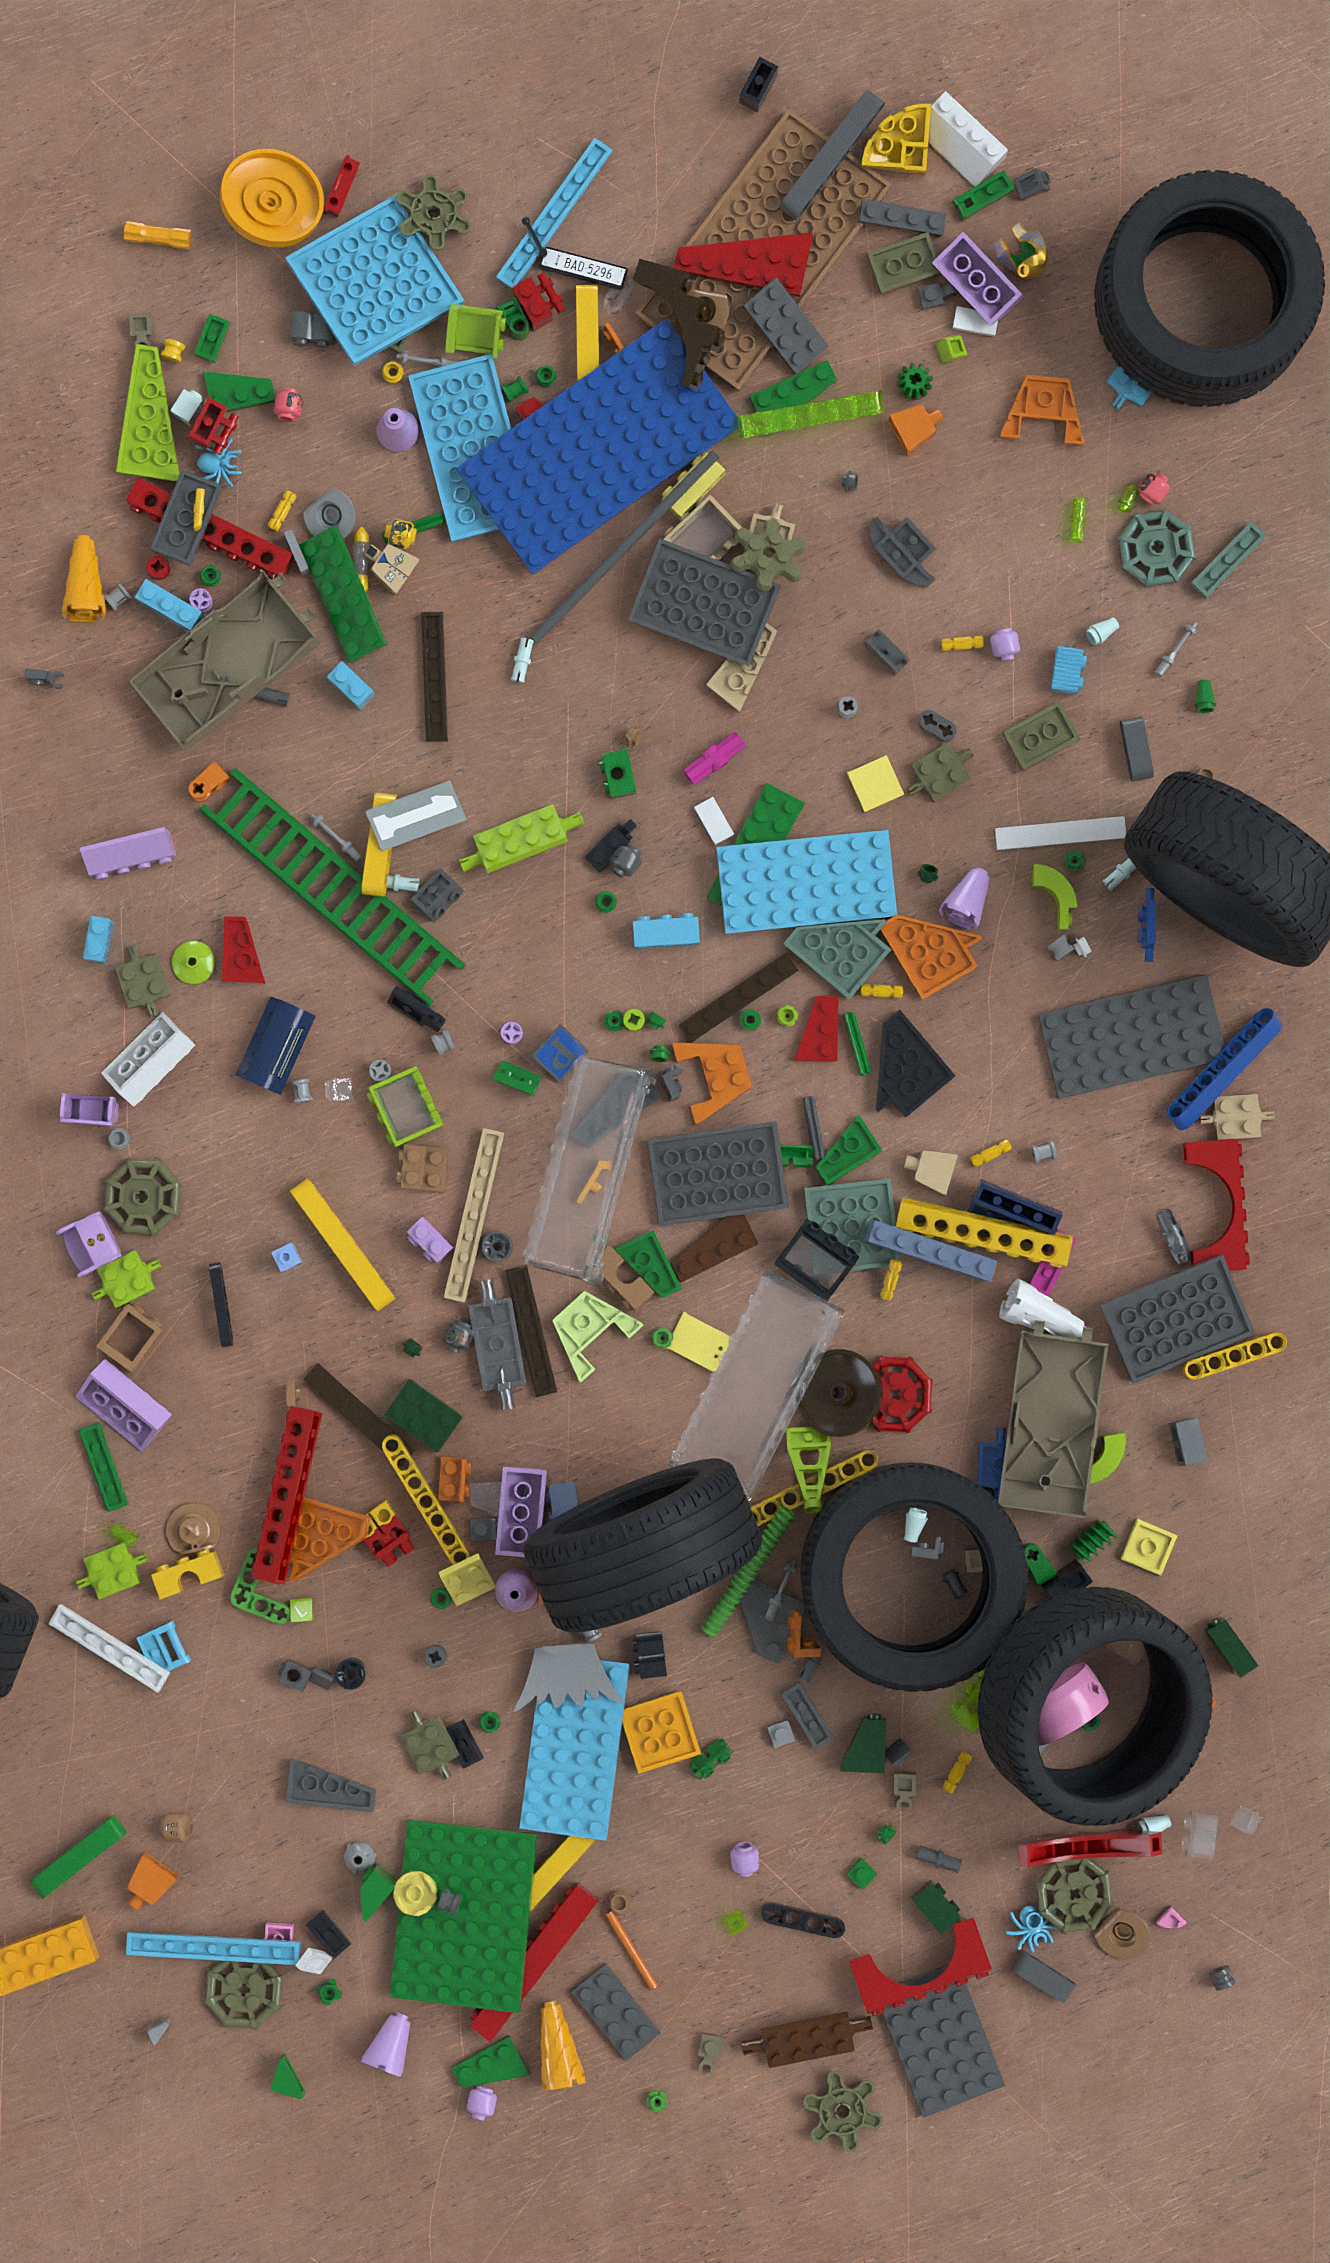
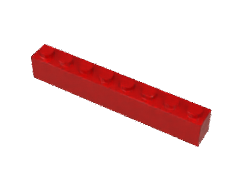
[469,1882,598,2042]

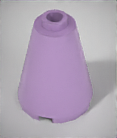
[376,408,419,452]
[939,867,990,930]
[495,1569,538,1612]
[361,2012,411,2077]

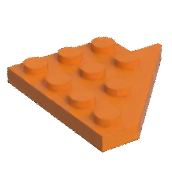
[880,915,983,1000]
[289,1496,372,1582]

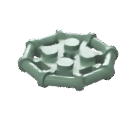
[1117,508,1197,588]

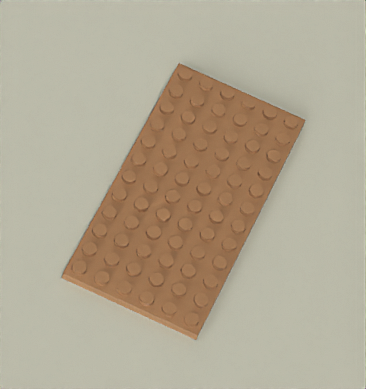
[635,109,892,392]

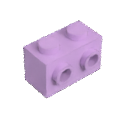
[407,1217,454,1263]

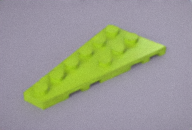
[116,344,180,483]

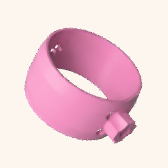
[1038,1663,1109,1746]

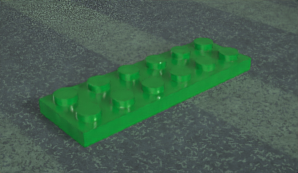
[299,526,388,663]
[706,783,805,906]

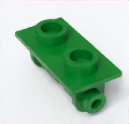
[780,1144,813,1168]
[689,1738,734,1780]

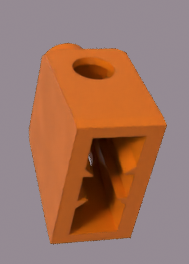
[888,405,943,456]
[127,1852,179,1910]

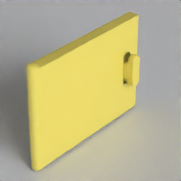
[666,1312,733,1373]

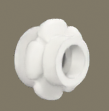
[1073,937,1092,957]

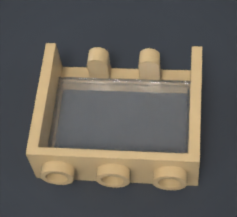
[664,495,742,561]

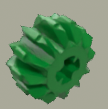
[896,362,933,400]

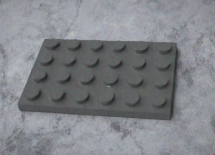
[628,538,781,667]
[648,1121,789,1226]
[1100,1253,1255,1384]
[883,1963,1005,2118]

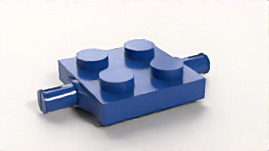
[1137,888,1156,962]
[977,1428,1006,1502]

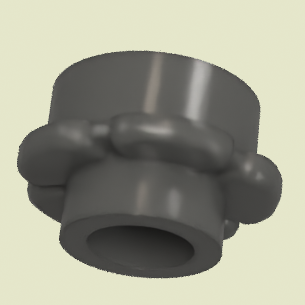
[842,471,858,492]

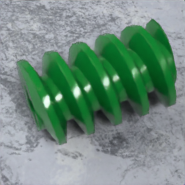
[1068,1519,1118,1565]

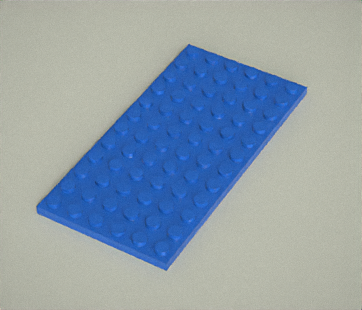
[456,318,742,576]

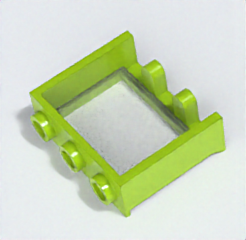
[367,1066,444,1147]

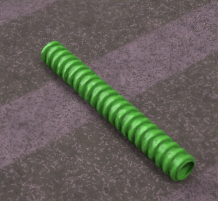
[701,1506,796,1637]

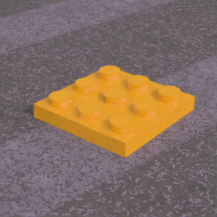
[622,1690,701,1774]

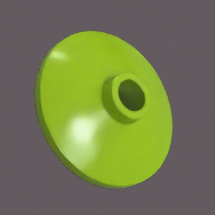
[172,941,215,984]

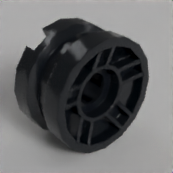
[335,1657,367,1690]

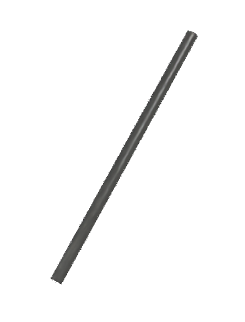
[530,450,720,644]

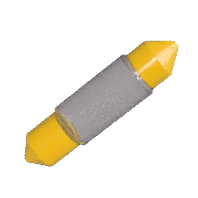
[352,527,370,592]

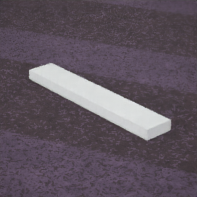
[995,816,1126,851]
[48,1604,170,1693]

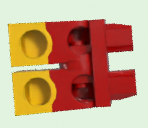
[363,1499,415,1567]

